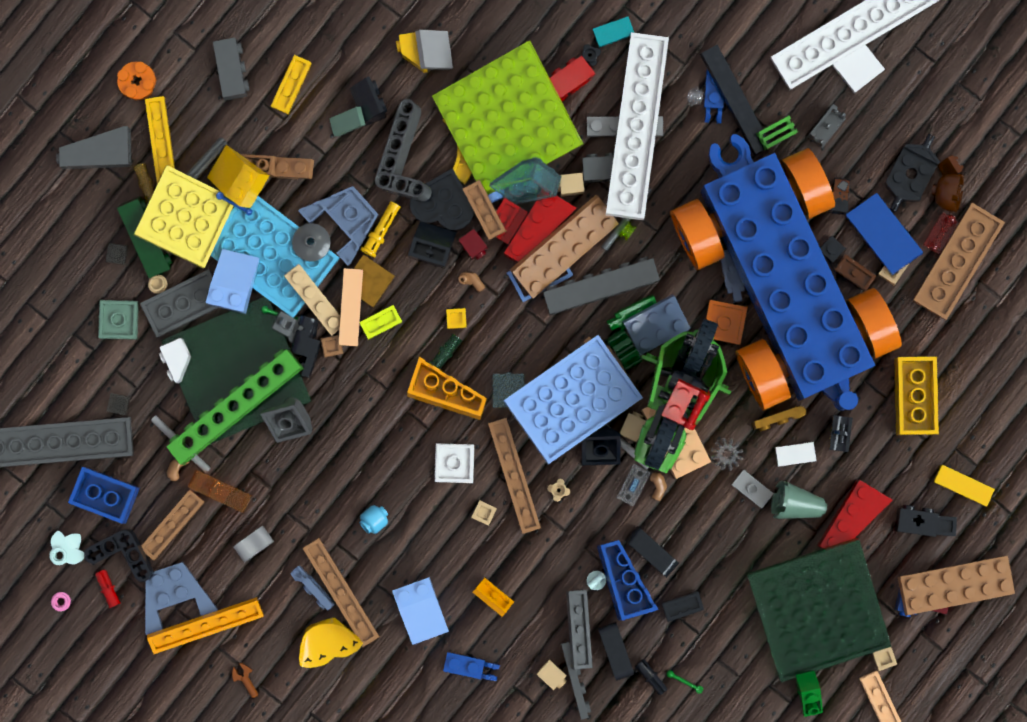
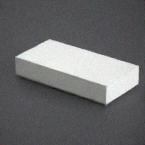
[775,442,816,467]

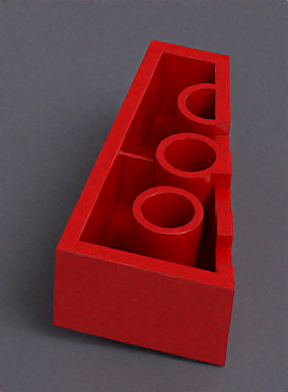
[550,56,596,102]
[504,188,577,263]
[817,480,893,556]

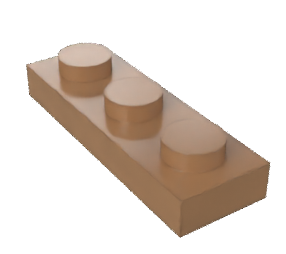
[463,180,506,240]

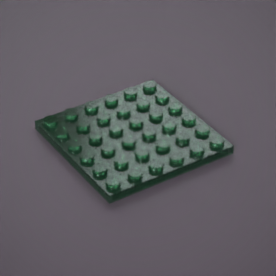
[161,297,312,445]
[747,538,892,682]

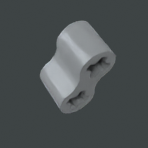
[233,526,274,563]

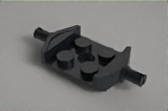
[885,134,940,212]

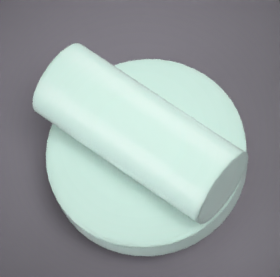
[587,571,606,590]

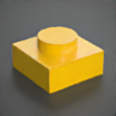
[446,308,467,329]

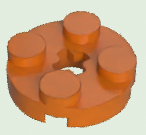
[117,62,156,100]

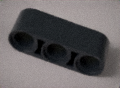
[625,526,679,578]
[598,622,634,681]

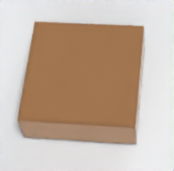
[321,335,344,358]

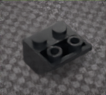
[349,76,388,126]
[408,221,457,269]

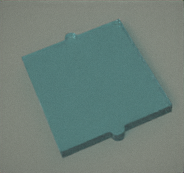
[493,372,524,409]

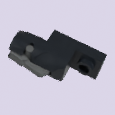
[288,315,321,378]

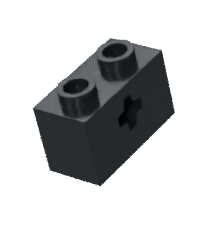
[895,505,939,537]

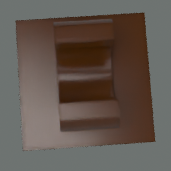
[937,155,963,175]

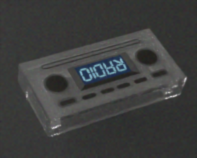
[616,464,651,507]

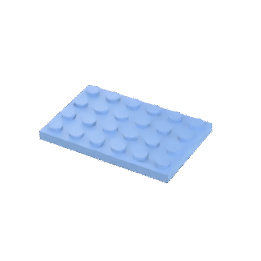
[503,335,643,465]

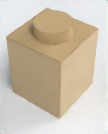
[556,173,584,197]
[619,411,646,442]
[536,659,567,690]

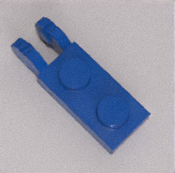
[704,69,724,124]
[443,652,500,681]

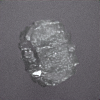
[711,438,743,471]

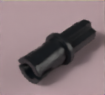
[635,659,667,695]

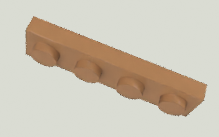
[142,489,205,561]

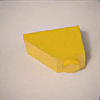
[396,32,428,73]

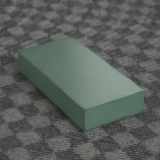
[329,107,365,137]

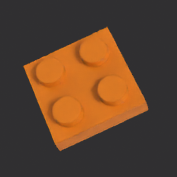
[706,300,748,345]

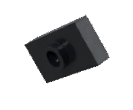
[661,591,704,622]

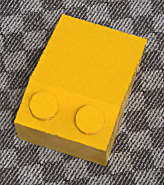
[207,145,270,208]

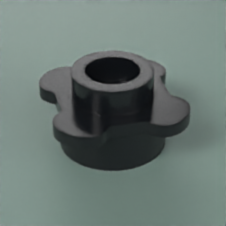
[579,44,601,66]

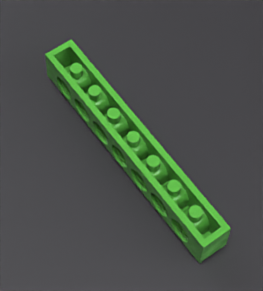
[166,349,304,465]

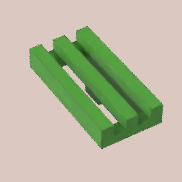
[756,116,798,150]

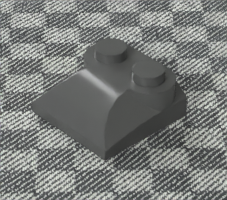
[260,397,312,443]

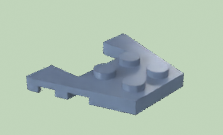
[298,186,379,266]
[145,562,218,636]

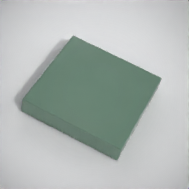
[98,300,139,340]

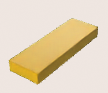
[271,55,312,115]
[933,465,995,507]

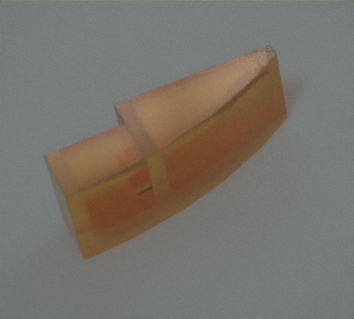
[188,469,252,513]

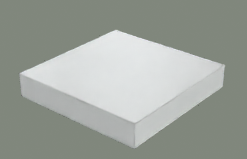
[832,45,885,93]
[435,444,474,483]

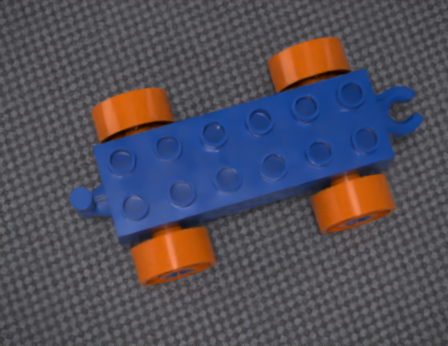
[670,134,902,411]

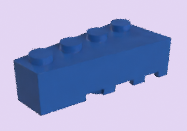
[597,540,659,621]

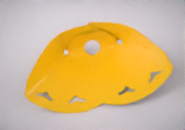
[299,618,363,668]

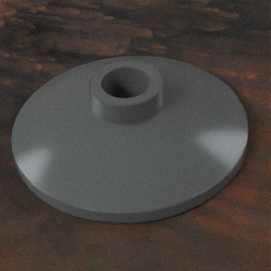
[292,223,331,262]

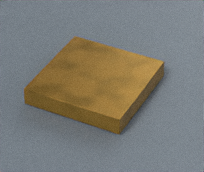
[354,255,395,308]

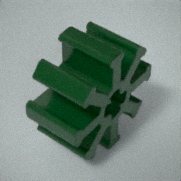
[606,330,643,371]

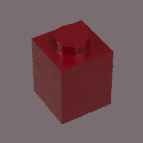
[459,229,488,260]

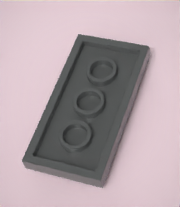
[140,269,219,338]

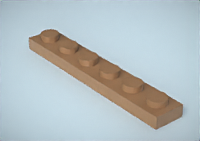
[488,418,541,534]
[303,538,380,647]

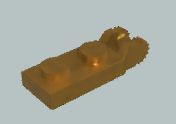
[752,406,806,432]

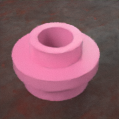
[51,592,71,611]

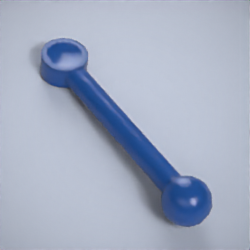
[216,192,252,215]

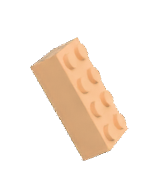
[641,407,711,479]

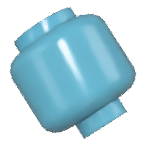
[359,505,388,534]

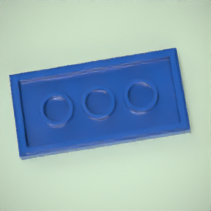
[846,193,923,275]

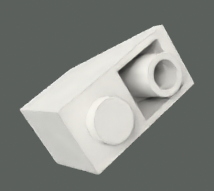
[159,338,191,383]

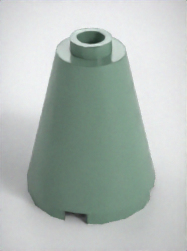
[771,481,827,519]

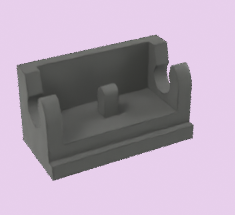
[807,104,846,148]

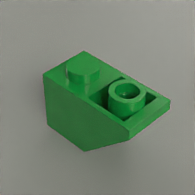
[796,671,823,717]

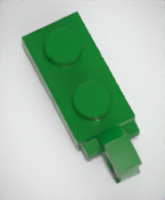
[607,295,657,330]

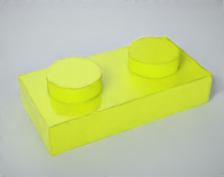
[359,305,402,340]

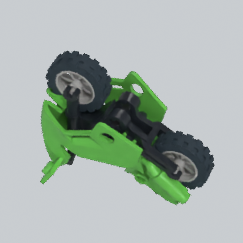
[634,318,731,473]

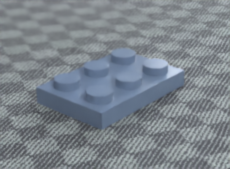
[622,294,691,356]

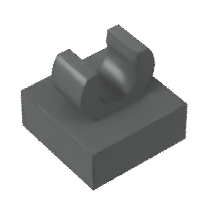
[270,311,297,337]

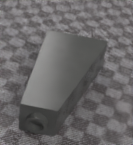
[56,126,132,169]

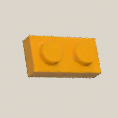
[472,577,514,617]

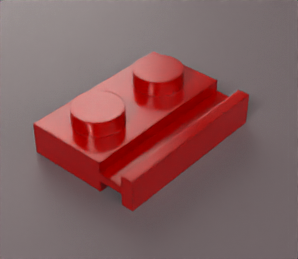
[496,198,528,245]

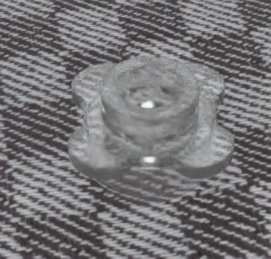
[687,86,703,107]

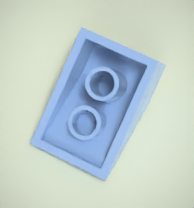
[206,249,260,314]
[392,577,449,645]

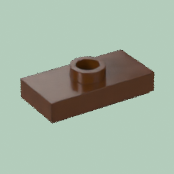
[834,254,876,292]

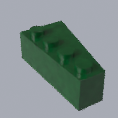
[117,196,172,278]

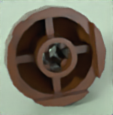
[932,173,964,212]

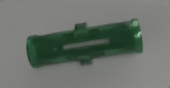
[429,333,462,369]

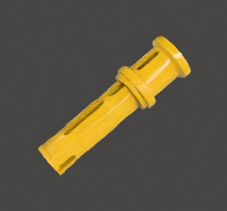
[360,201,401,258]

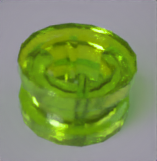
[619,222,637,241]

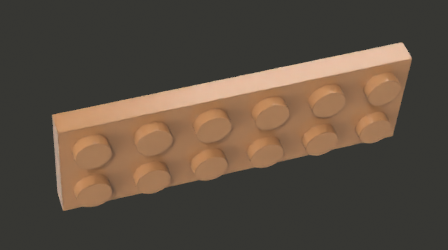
[510,195,619,299]
[912,203,1005,320]
[898,556,1015,615]

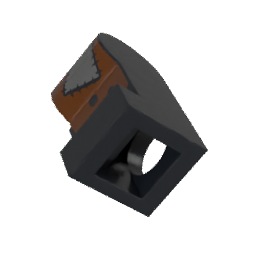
[828,177,850,215]

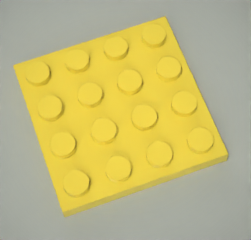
[133,165,233,269]

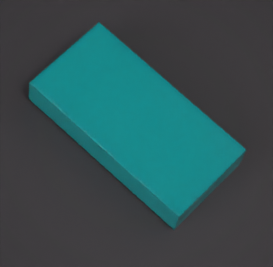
[593,16,634,48]

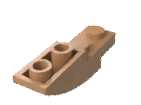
[240,154,314,180]

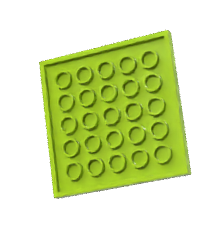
[432,41,583,195]

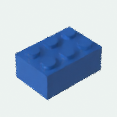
[68,467,140,524]

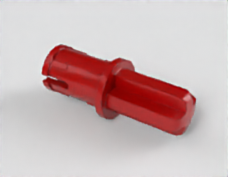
[96,569,121,608]

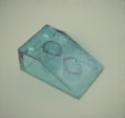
[489,157,562,204]

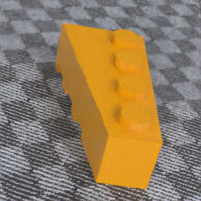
[407,357,487,420]

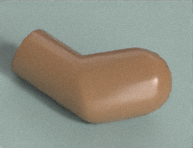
[167,459,190,481]
[650,472,667,501]

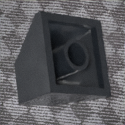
[581,424,621,465]

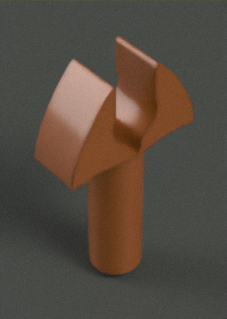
[232,663,258,698]

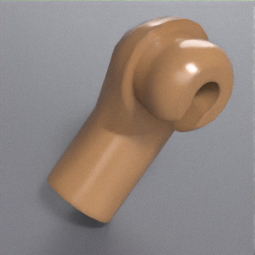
[458,272,486,293]

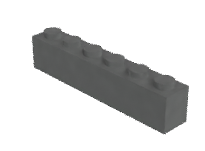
[543,257,660,315]

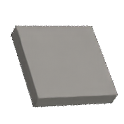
[415,30,453,70]

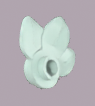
[50,531,85,565]

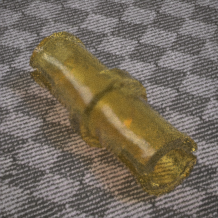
[134,163,154,203]

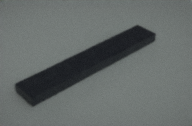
[700,45,770,155]

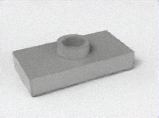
[731,470,774,509]

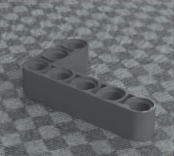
[375,99,432,202]

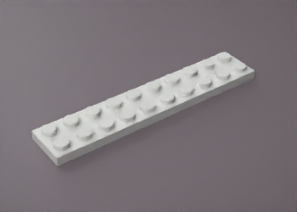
[770,0,940,90]
[606,32,669,220]

